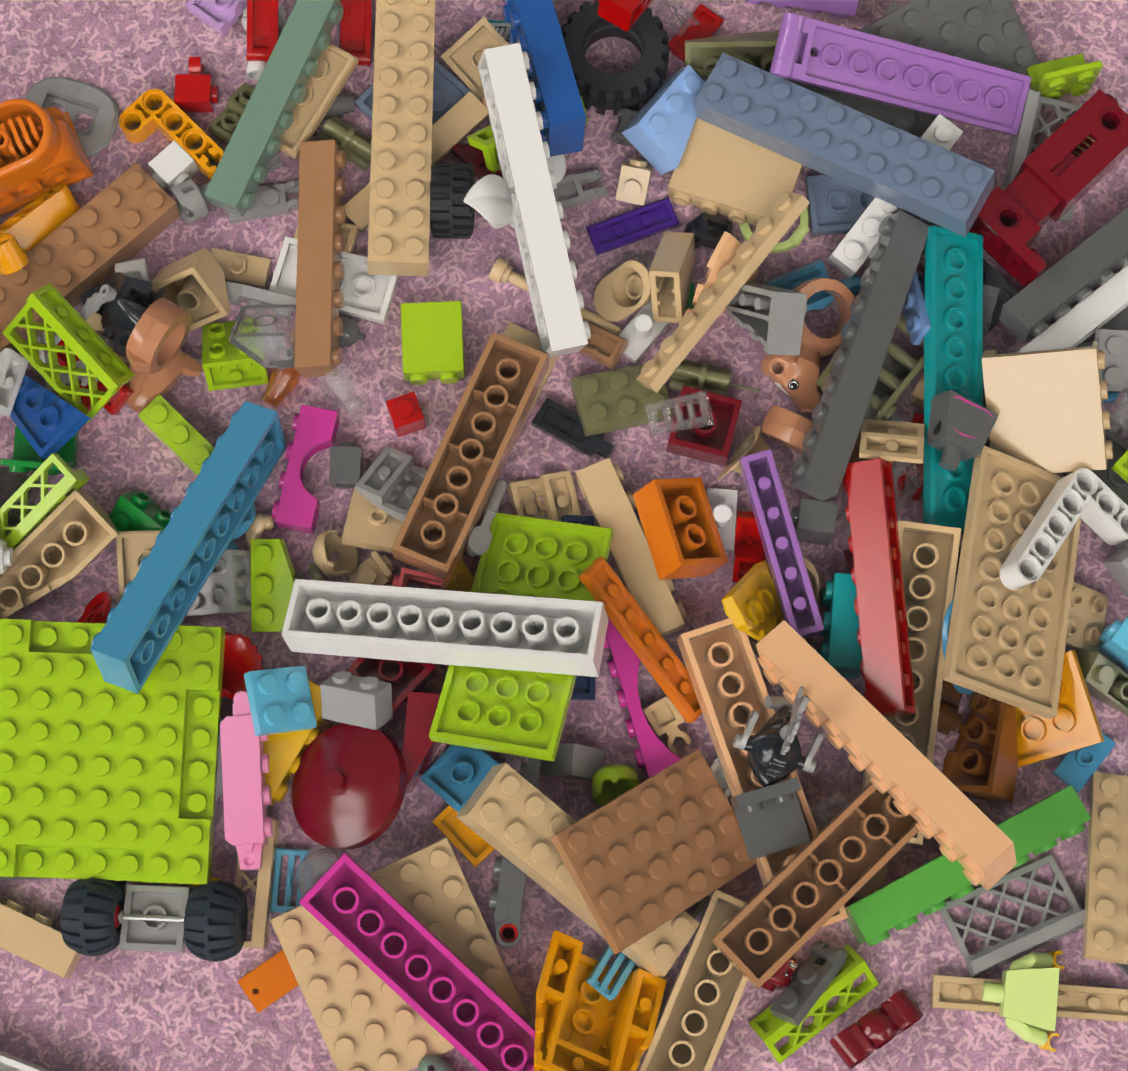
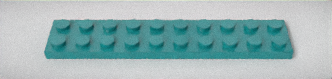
[923,225,983,533]

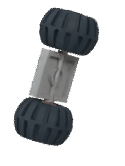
[60,877,248,962]

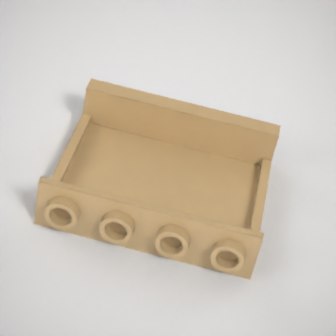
[668,117,804,226]
[981,341,1113,473]

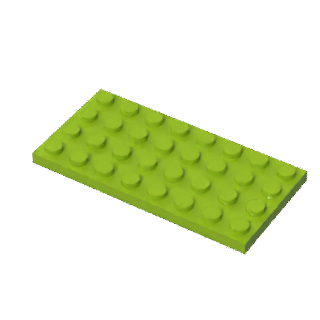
[429,513,614,762]

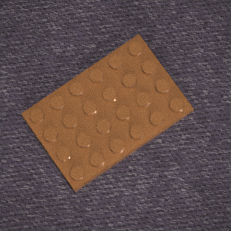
[550,749,757,954]

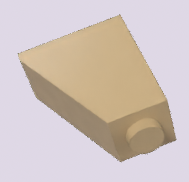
[649,232,695,323]

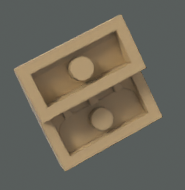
[859,419,925,464]
[507,470,581,521]

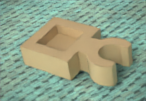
[643,696,691,753]

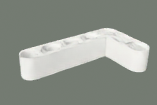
[1000,468,1128,590]

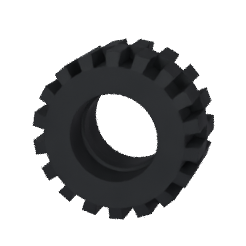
[430,162,475,239]

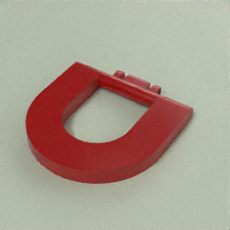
[246,0,372,66]

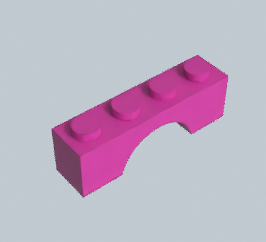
[272,405,340,534]

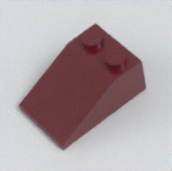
[403,691,441,793]

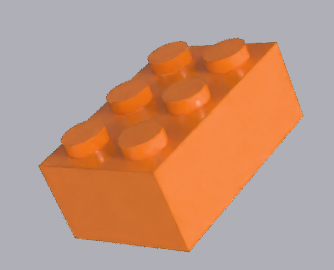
[633,477,728,580]

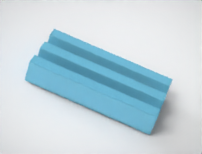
[270,848,309,913]
[586,944,635,1001]

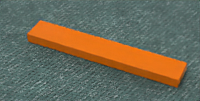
[578,556,702,723]

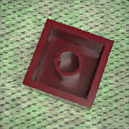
[666,385,742,467]
[346,657,437,718]

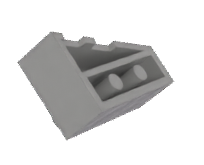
[725,282,807,356]

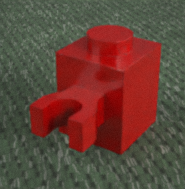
[174,57,220,113]

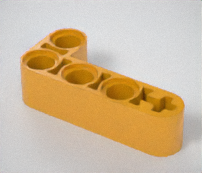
[119,88,224,180]
[0,183,81,275]

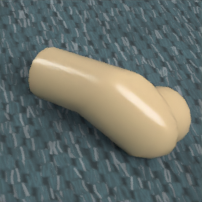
[246,513,274,551]

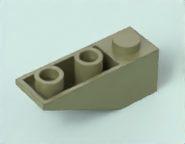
[1075,650,1128,716]

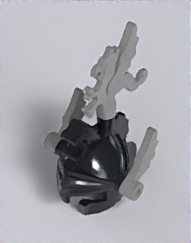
[65,272,165,387]
[733,686,824,787]

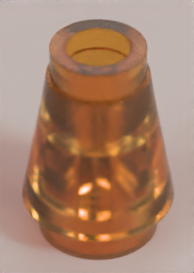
[262,361,300,408]

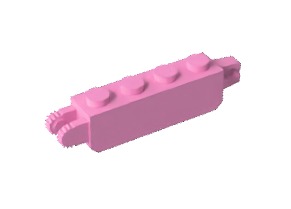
[220,690,273,870]

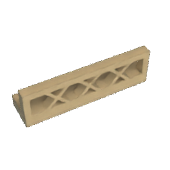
[235,819,280,949]

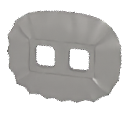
[25,77,119,157]

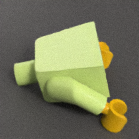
[982,950,1065,1052]

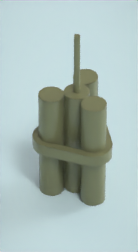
[318,115,372,171]
[669,360,760,396]

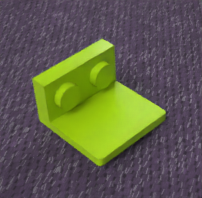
[1025,54,1103,100]
[202,318,269,391]

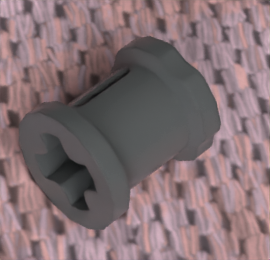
[610,109,638,147]

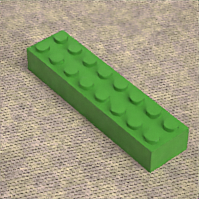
[845,785,1091,946]

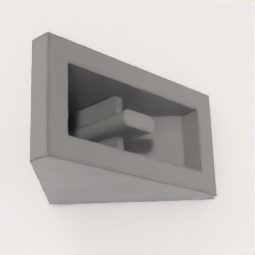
[540,743,605,781]

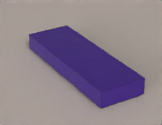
[586,197,680,256]

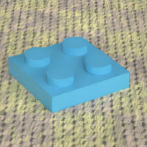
[244,666,317,736]

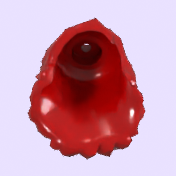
[222,632,264,699]

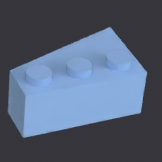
[621,65,705,175]

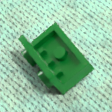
[109,490,172,531]

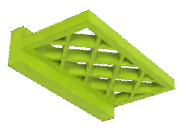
[2,283,135,424]

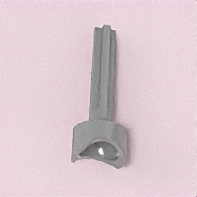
[171,155,282,224]

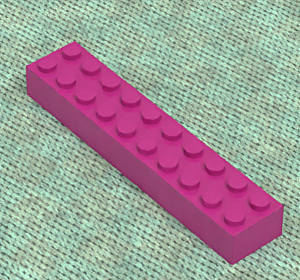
[299,850,535,1071]

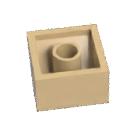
[151,248,231,332]

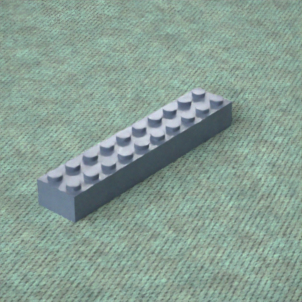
[694,53,995,237]

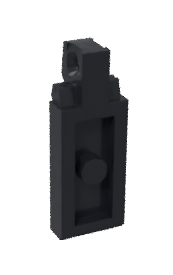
[532,398,614,459]

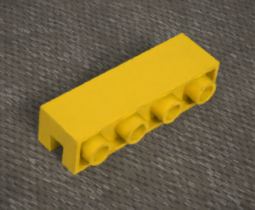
[263,680,328,806]

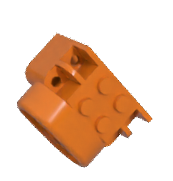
[0,98,94,217]

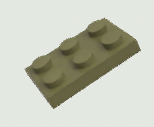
[570,364,674,436]

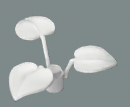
[463,154,566,229]

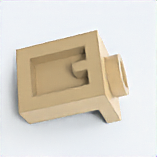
[346,550,395,586]

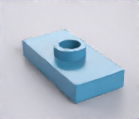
[1052,733,1116,793]

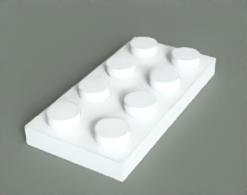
[269,236,399,325]

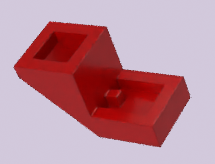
[732,511,766,583]

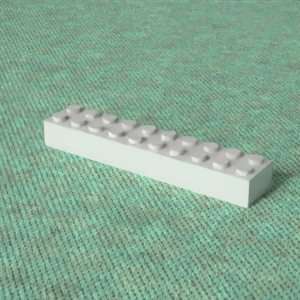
[478,43,591,358]
[281,579,608,677]

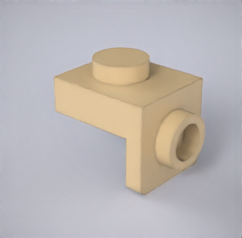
[615,158,653,206]

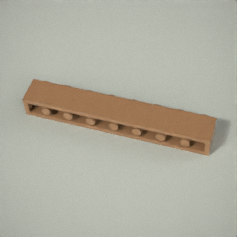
[294,139,347,378]

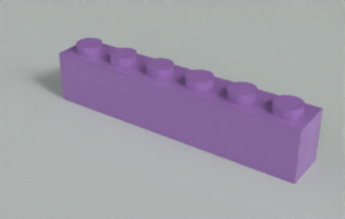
[739,449,824,639]

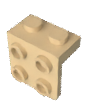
[1066,582,1108,653]

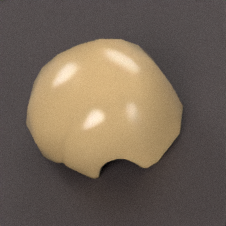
[312,530,359,577]

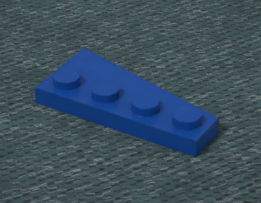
[10,374,90,460]

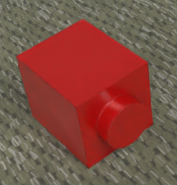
[385,391,426,437]

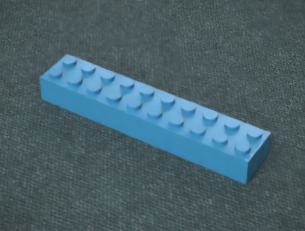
[90,401,287,694]

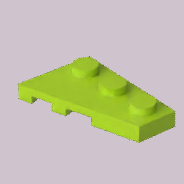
[250,539,295,632]

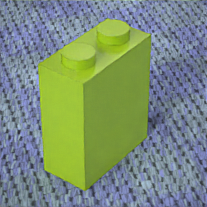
[401,301,465,385]

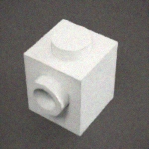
[148,141,198,194]

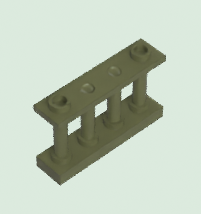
[816,315,924,421]

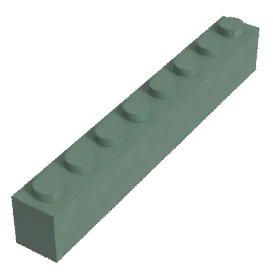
[204,0,344,217]

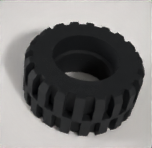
[561,0,670,116]

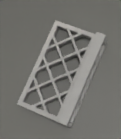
[1003,89,1081,223]
[939,854,1085,978]

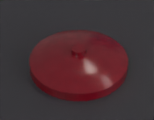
[291,723,406,850]

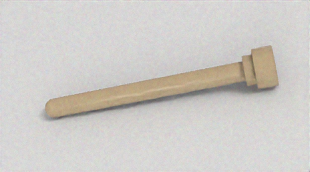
[489,257,621,336]

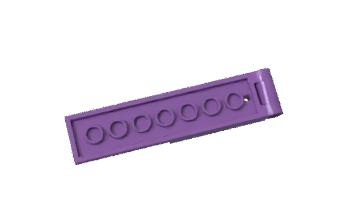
[769,13,1031,136]

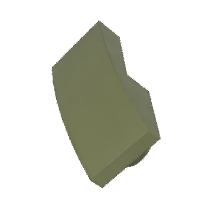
[208,82,255,144]

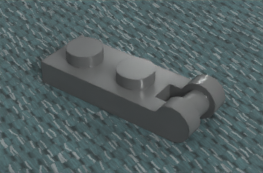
[770,941,847,1026]

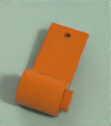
[237,950,299,1014]

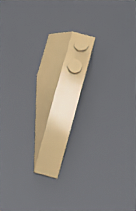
[0,489,119,619]

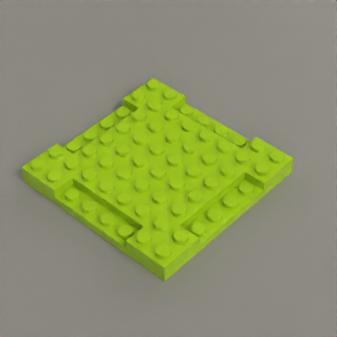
[0,619,225,885]

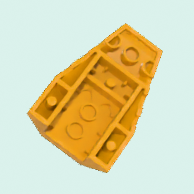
[534,930,667,1071]

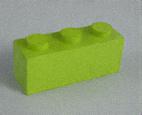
[137,394,215,477]

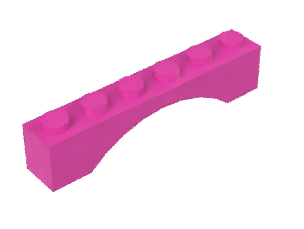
[604,619,681,782]

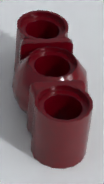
[829,989,923,1069]

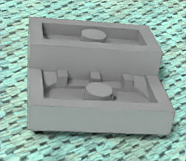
[355,446,427,522]

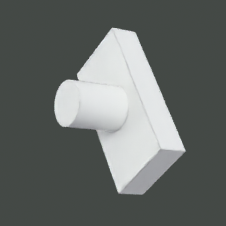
[619,301,670,364]
[706,488,738,551]

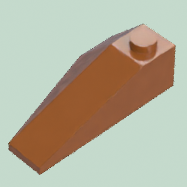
[942,692,1018,802]

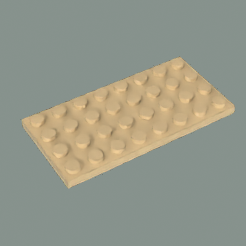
[942,445,1081,719]

